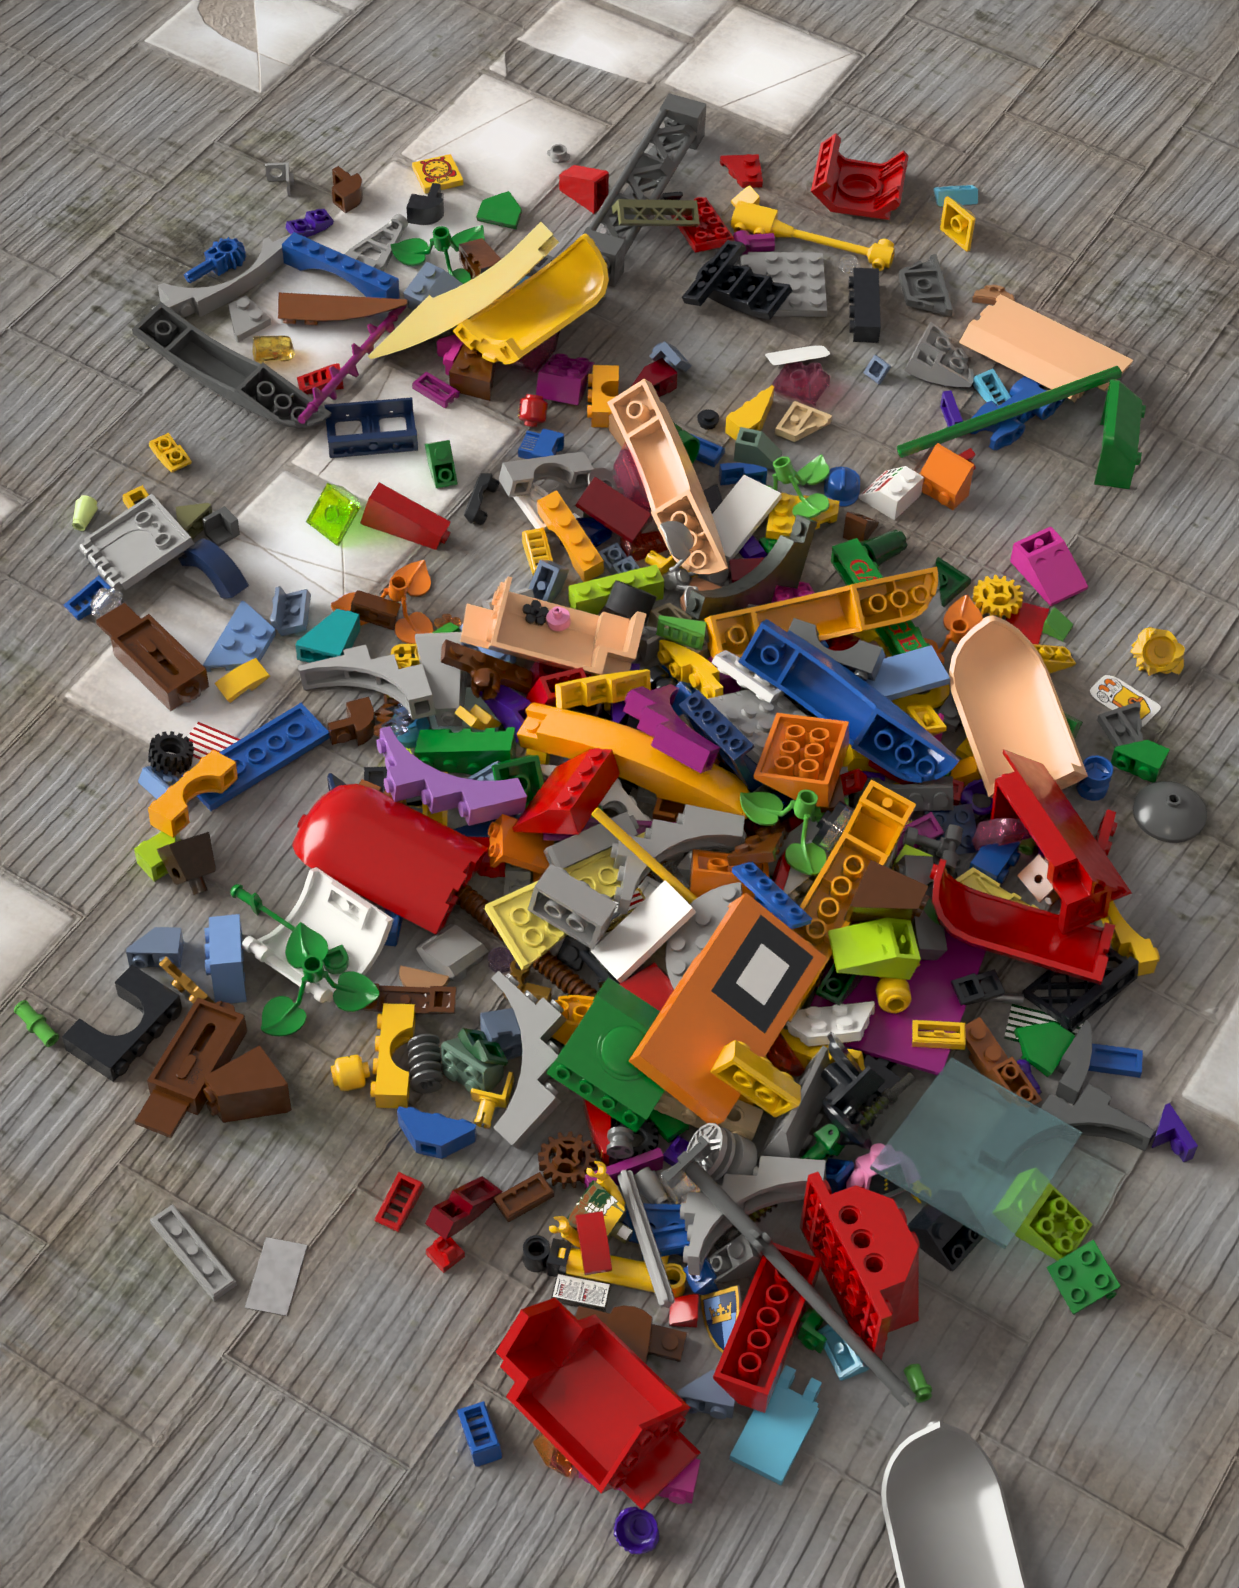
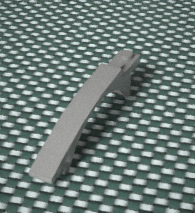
[151,234,291,318]

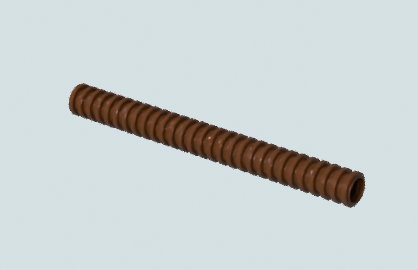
[455,885,597,997]

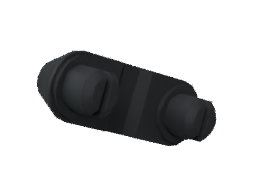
[464,473,500,525]

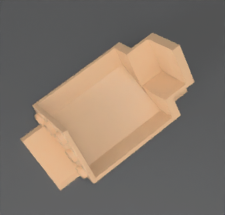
[460,576,646,677]

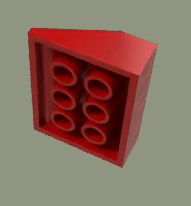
[512,748,620,835]

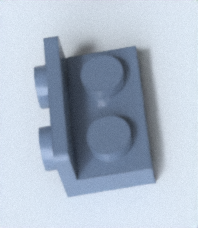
[650,341,692,371]

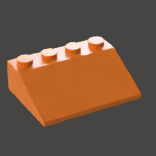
[754,713,849,808]

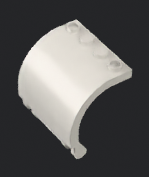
[241,867,394,1003]

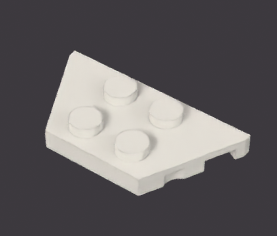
[785,1001,875,1046]

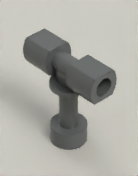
[902,824,963,875]

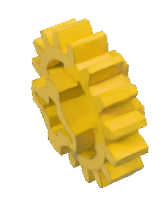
[972,575,1023,619]

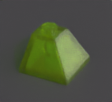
[306,483,361,546]

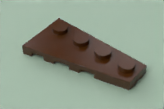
[727,818,791,866]

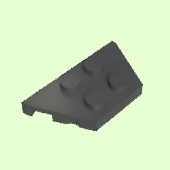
[899,254,953,316]

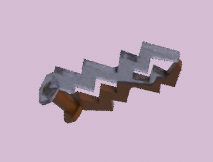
[374,694,411,737]

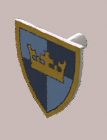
[700,1285,742,1353]

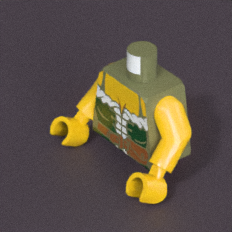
[549,1161,634,1248]

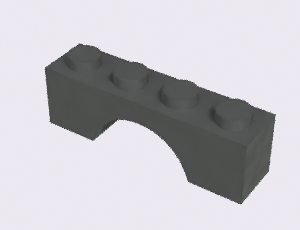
[788,618,885,681]
[854,776,954,811]
[894,855,947,960]

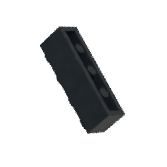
[848,268,881,343]

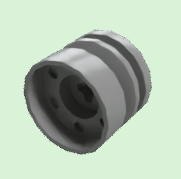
[686,1123,757,1185]

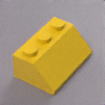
[710,1040,801,1118]

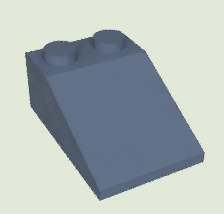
[403,262,463,330]

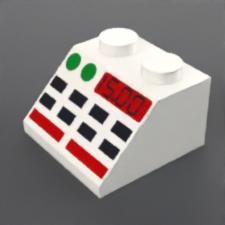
[858,466,924,520]

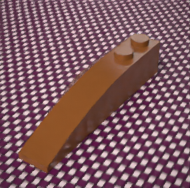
[278,292,409,325]

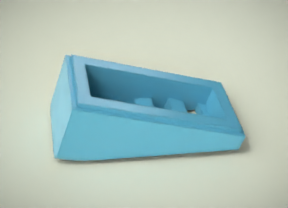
[972,369,1011,406]

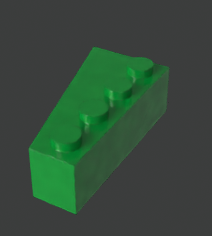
[414,727,516,775]

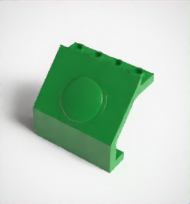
[546,977,665,1132]

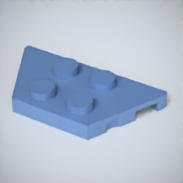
[203,601,276,672]

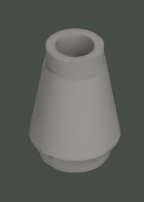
[634,1167,669,1204]

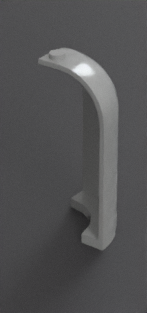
[881,1421,1027,1588]

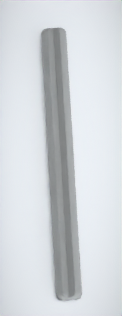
[618,1170,675,1308]

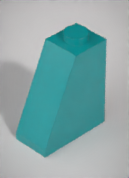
[295,609,361,663]

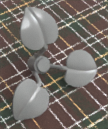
[659,521,728,622]

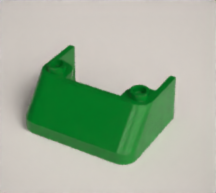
[1094,379,1146,489]

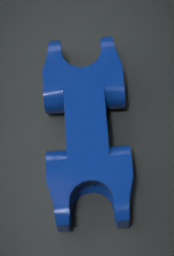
[971,376,1066,450]

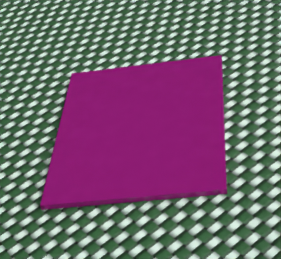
[810,922,986,1076]

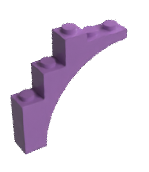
[377,726,527,826]

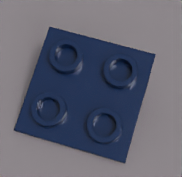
[924,803,980,855]

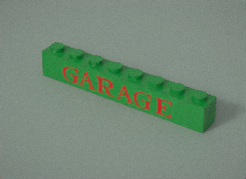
[831,538,943,665]

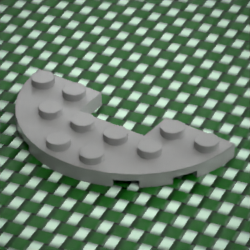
[666,882,742,989]

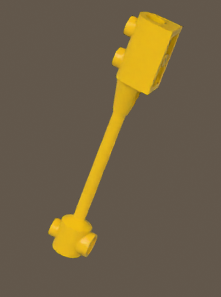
[731,200,895,271]

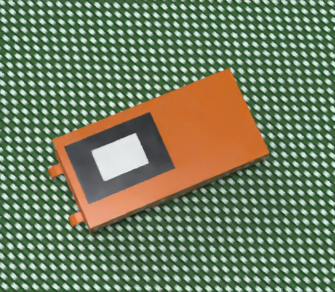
[629,893,827,1124]

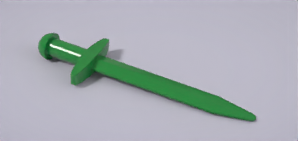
[230,884,295,931]

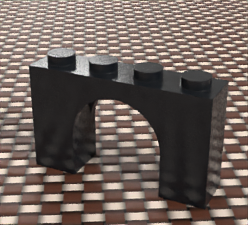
[62,965,182,1082]

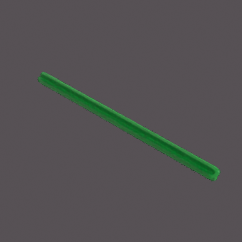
[897,366,1122,458]

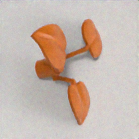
[331,560,433,644]
[923,595,983,665]

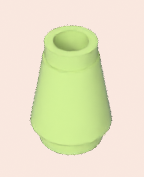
[72,496,98,531]

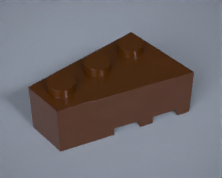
[459,238,501,280]

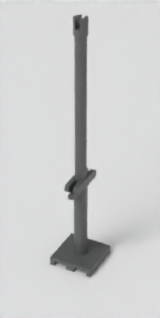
[660,1135,917,1408]

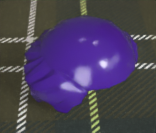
[614,1507,660,1555]

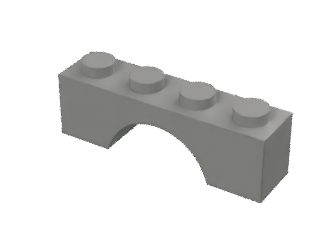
[499,451,594,497]

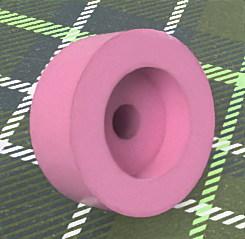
[546,606,571,631]

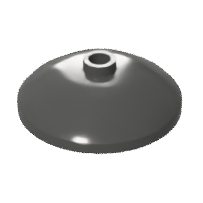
[1133,781,1207,843]

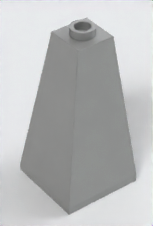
[415,632,468,727]

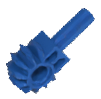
[184,237,246,283]

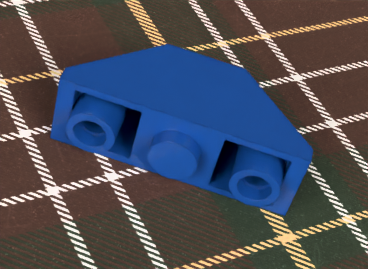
[397,1106,477,1159]

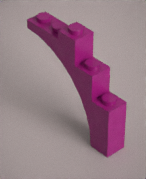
[623,684,720,773]

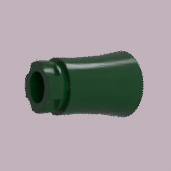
[860,530,907,567]

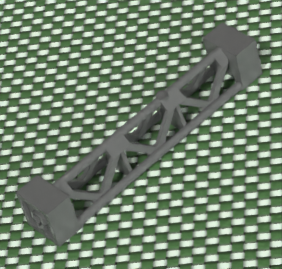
[582,93,706,287]

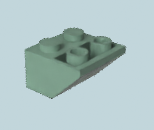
[441,1037,504,1092]

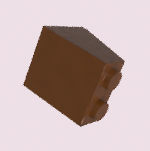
[844,860,930,922]
[203,1045,292,1123]

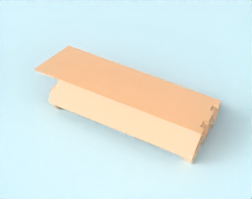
[959,294,1133,403]

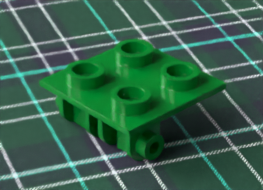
[1046,1239,1121,1315]

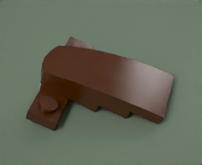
[575,1305,687,1365]

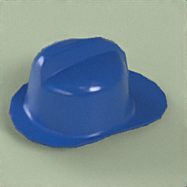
[824,467,860,507]

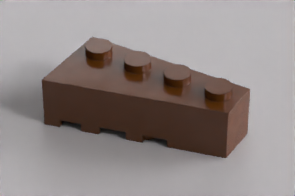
[449,344,496,401]

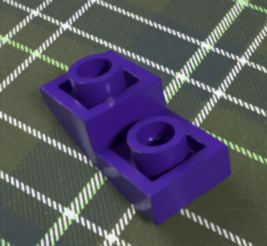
[286,209,334,238]

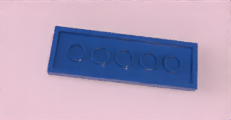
[182,703,330,812]

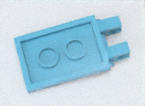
[729,1365,822,1485]

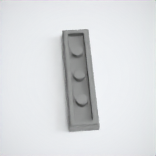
[150,1204,237,1301]

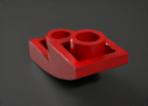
[575,1211,612,1275]

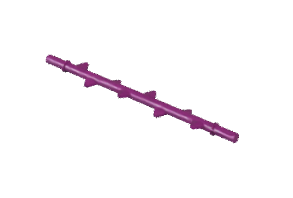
[297,305,407,424]

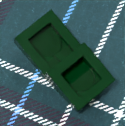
[457,1028,508,1066]

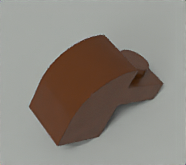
[332,166,363,213]
[328,697,375,746]

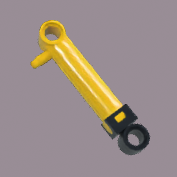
[523,1235,686,1298]

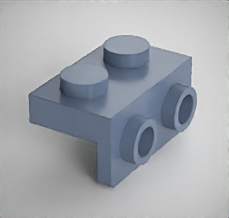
[270,586,311,636]

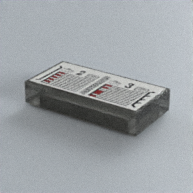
[551,1273,611,1312]

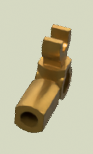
[503,960,552,1004]

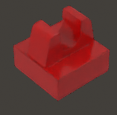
[426,1236,465,1273]

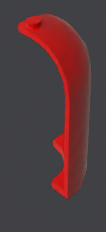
[292,784,488,934]
[930,859,1115,985]

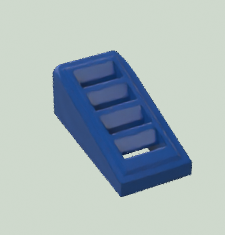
[64,575,117,621]
[457,1401,502,1467]

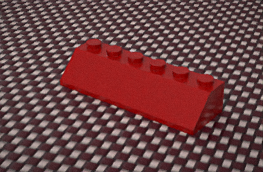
[713,1243,821,1413]

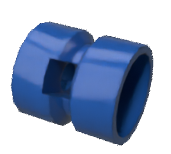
[1076,755,1113,801]

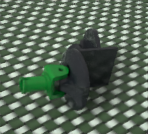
[800,1032,886,1160]

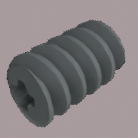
[407,1034,443,1094]

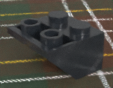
[907,1191,986,1272]

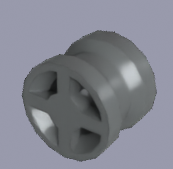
[606,1127,634,1159]

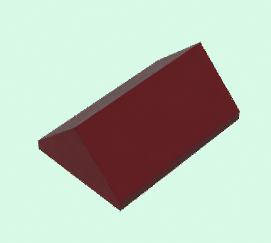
[575,477,653,544]

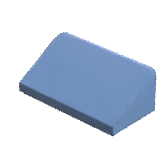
[138,766,179,799]

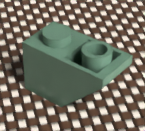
[734,427,782,469]

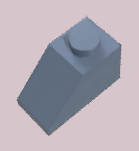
[528,560,570,603]

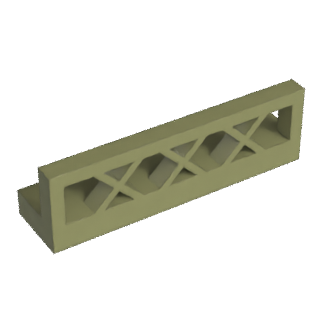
[612,199,700,227]

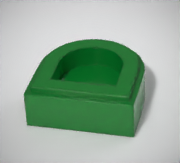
[323,944,349,975]

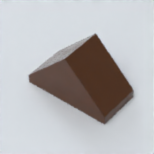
[843,512,879,542]

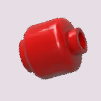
[518,394,548,427]

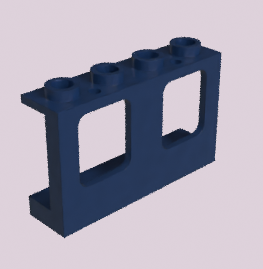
[324,397,418,458]
[679,690,763,793]

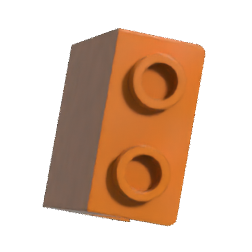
[488,814,554,882]

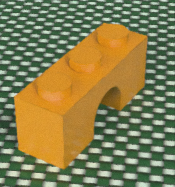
[587,365,619,428]

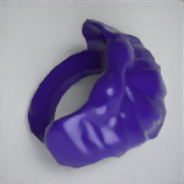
[961,779,993,815]

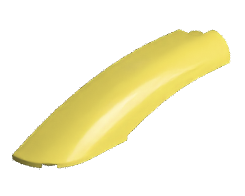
[368,222,559,359]

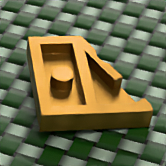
[159,957,215,1004]

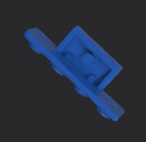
[732,862,812,929]

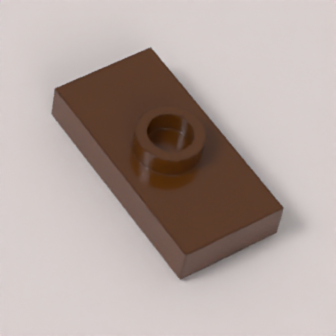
[494,1172,554,1223]

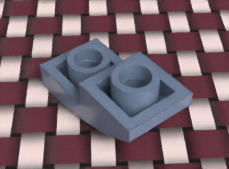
[598,543,640,575]

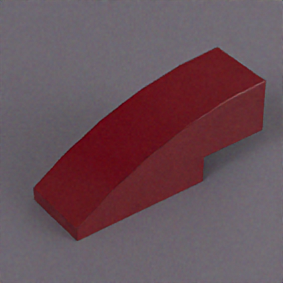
[425,1176,503,1240]

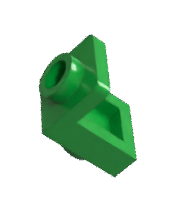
[798,1308,827,1353]

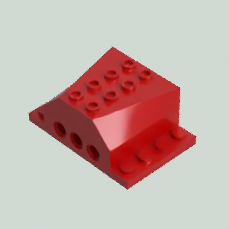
[800,1172,920,1360]

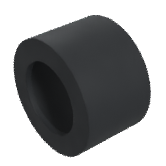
[605,580,657,623]

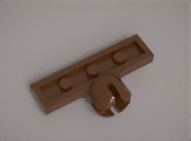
[441,639,532,701]

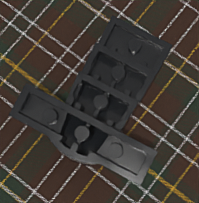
[682,240,793,320]

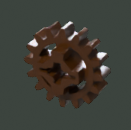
[538,1131,596,1189]

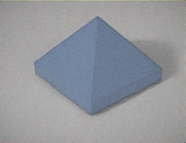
[863,355,891,384]

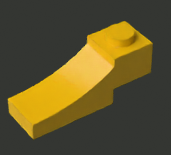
[1101,901,1160,976]

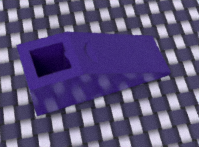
[480,685,531,743]

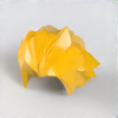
[1131,627,1185,676]

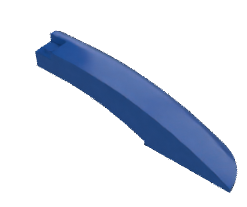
[739,619,960,783]

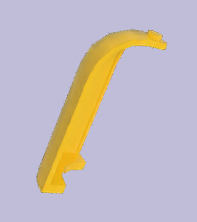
[453,234,609,364]

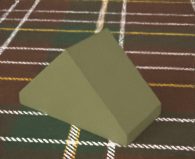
[176,503,212,540]

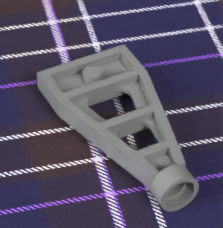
[345,214,408,272]

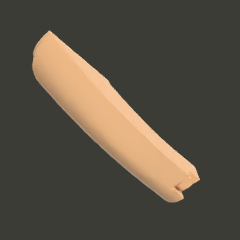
[607,379,728,575]

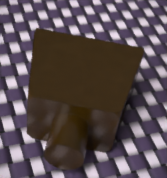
[157,832,216,895]

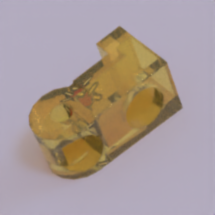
[252,335,295,364]

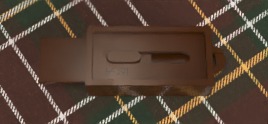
[96,603,209,711]
[135,998,247,1138]

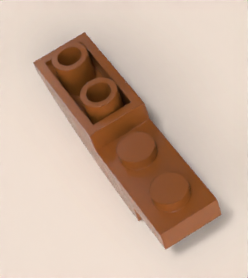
[957,1017,1042,1110]

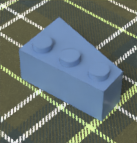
[204,914,247,1004]

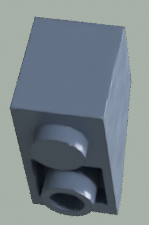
[126,927,184,968]
[678,1370,736,1419]

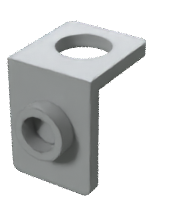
[265,162,294,196]

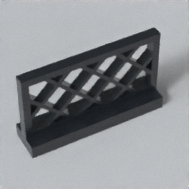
[1022,948,1139,1032]

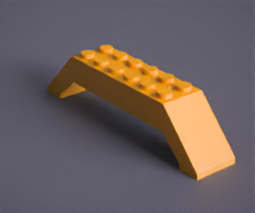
[788,780,916,1022]

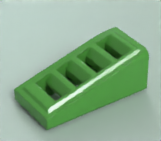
[656,615,706,650]

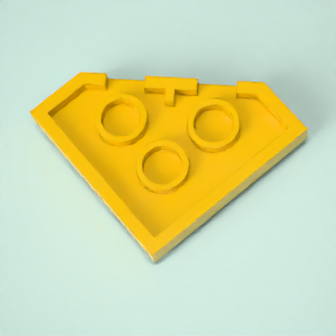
[766,493,840,540]

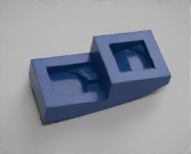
[719,463,767,486]

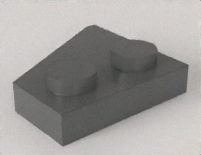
[1097,701,1143,747]

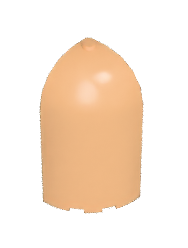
[949,616,1088,798]

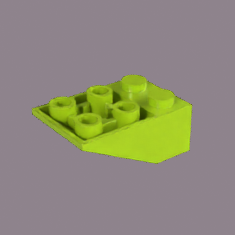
[828,918,921,980]
[991,1169,1093,1261]

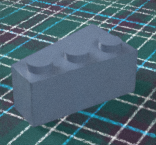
[480,1008,523,1060]

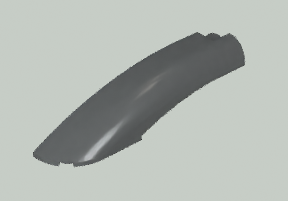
[132,302,331,428]

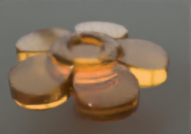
[434,614,461,629]

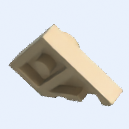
[775,401,832,442]

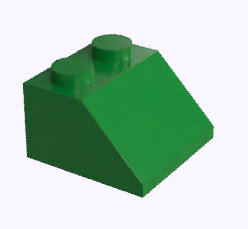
[492,755,544,809]

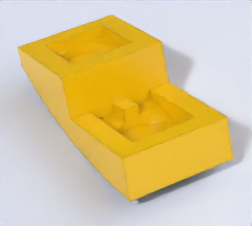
[455,704,501,730]

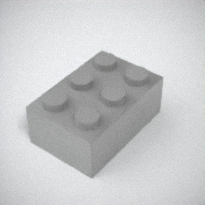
[528,864,617,950]

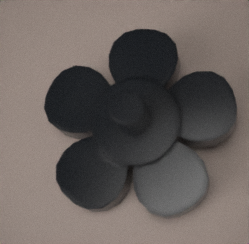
[522,600,549,625]

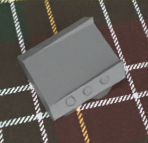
[416,924,489,982]

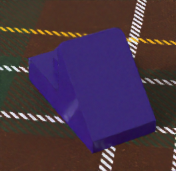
[1152,1103,1198,1162]

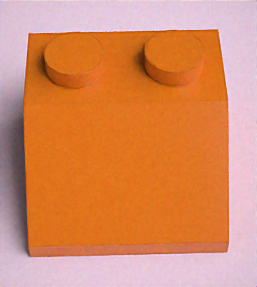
[919,443,974,510]

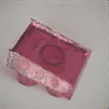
[770,361,830,406]
[972,818,1032,851]

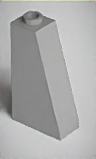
[543,812,639,869]

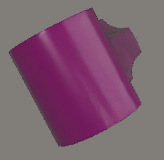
[733,230,775,255]

